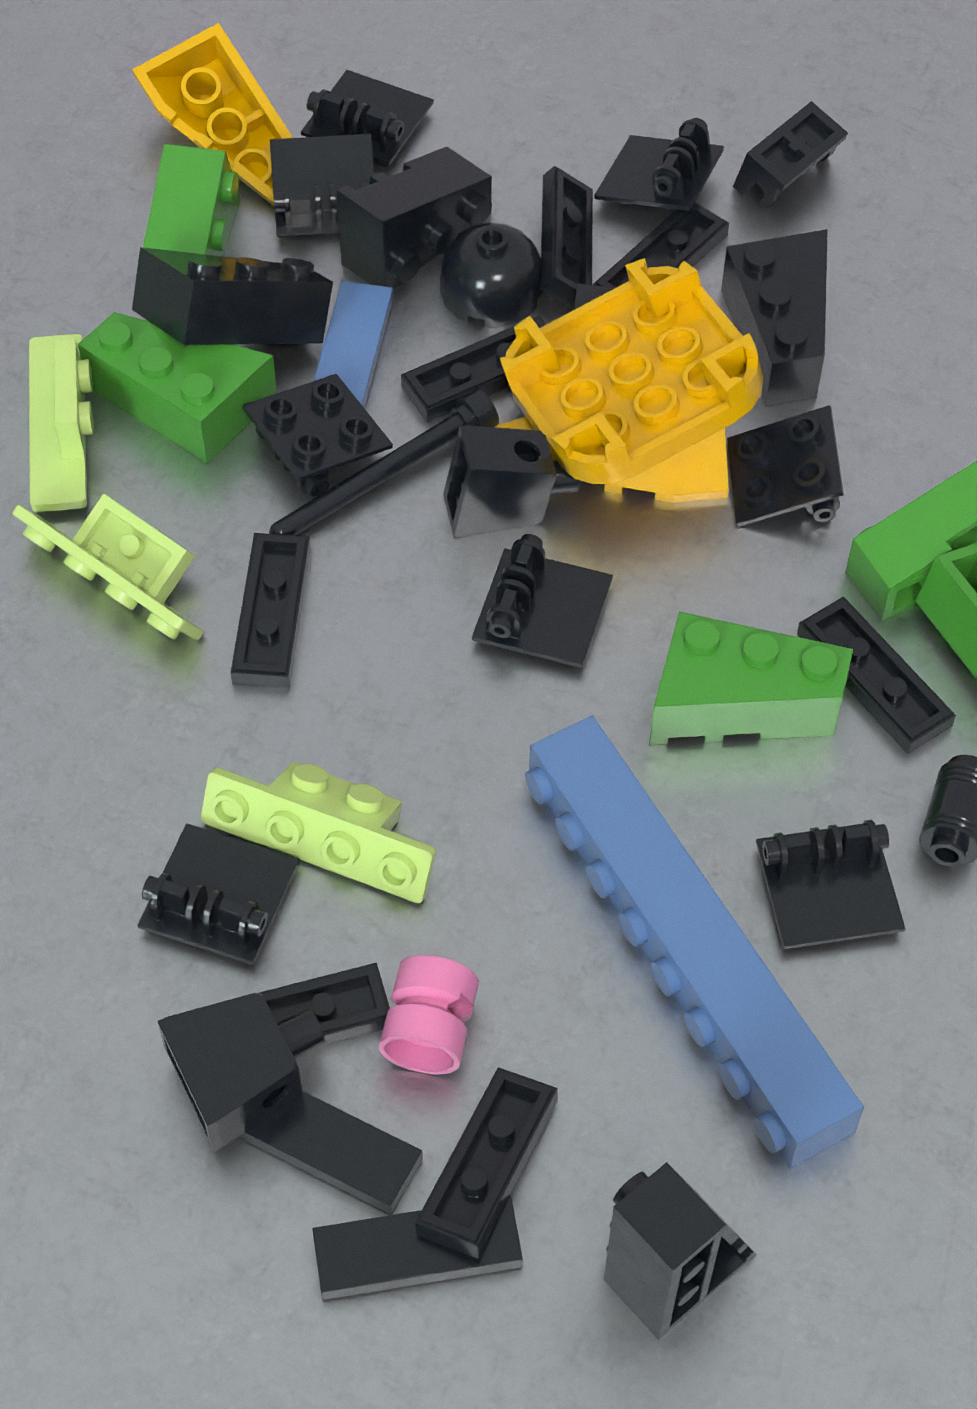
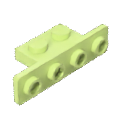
[29,334,94,512]
[12,493,204,641]
[201,761,436,903]

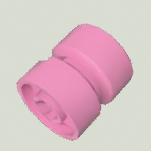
[378,955,479,1075]

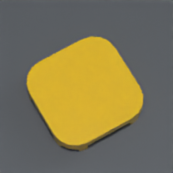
[500,258,763,484]

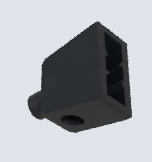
[443,425,580,538]
[157,993,326,1152]

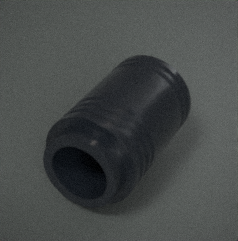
[919,755,977,867]

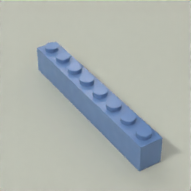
[525,715,864,1169]

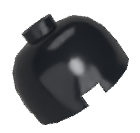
[440,222,543,328]

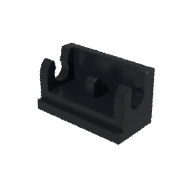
[733,101,848,209]

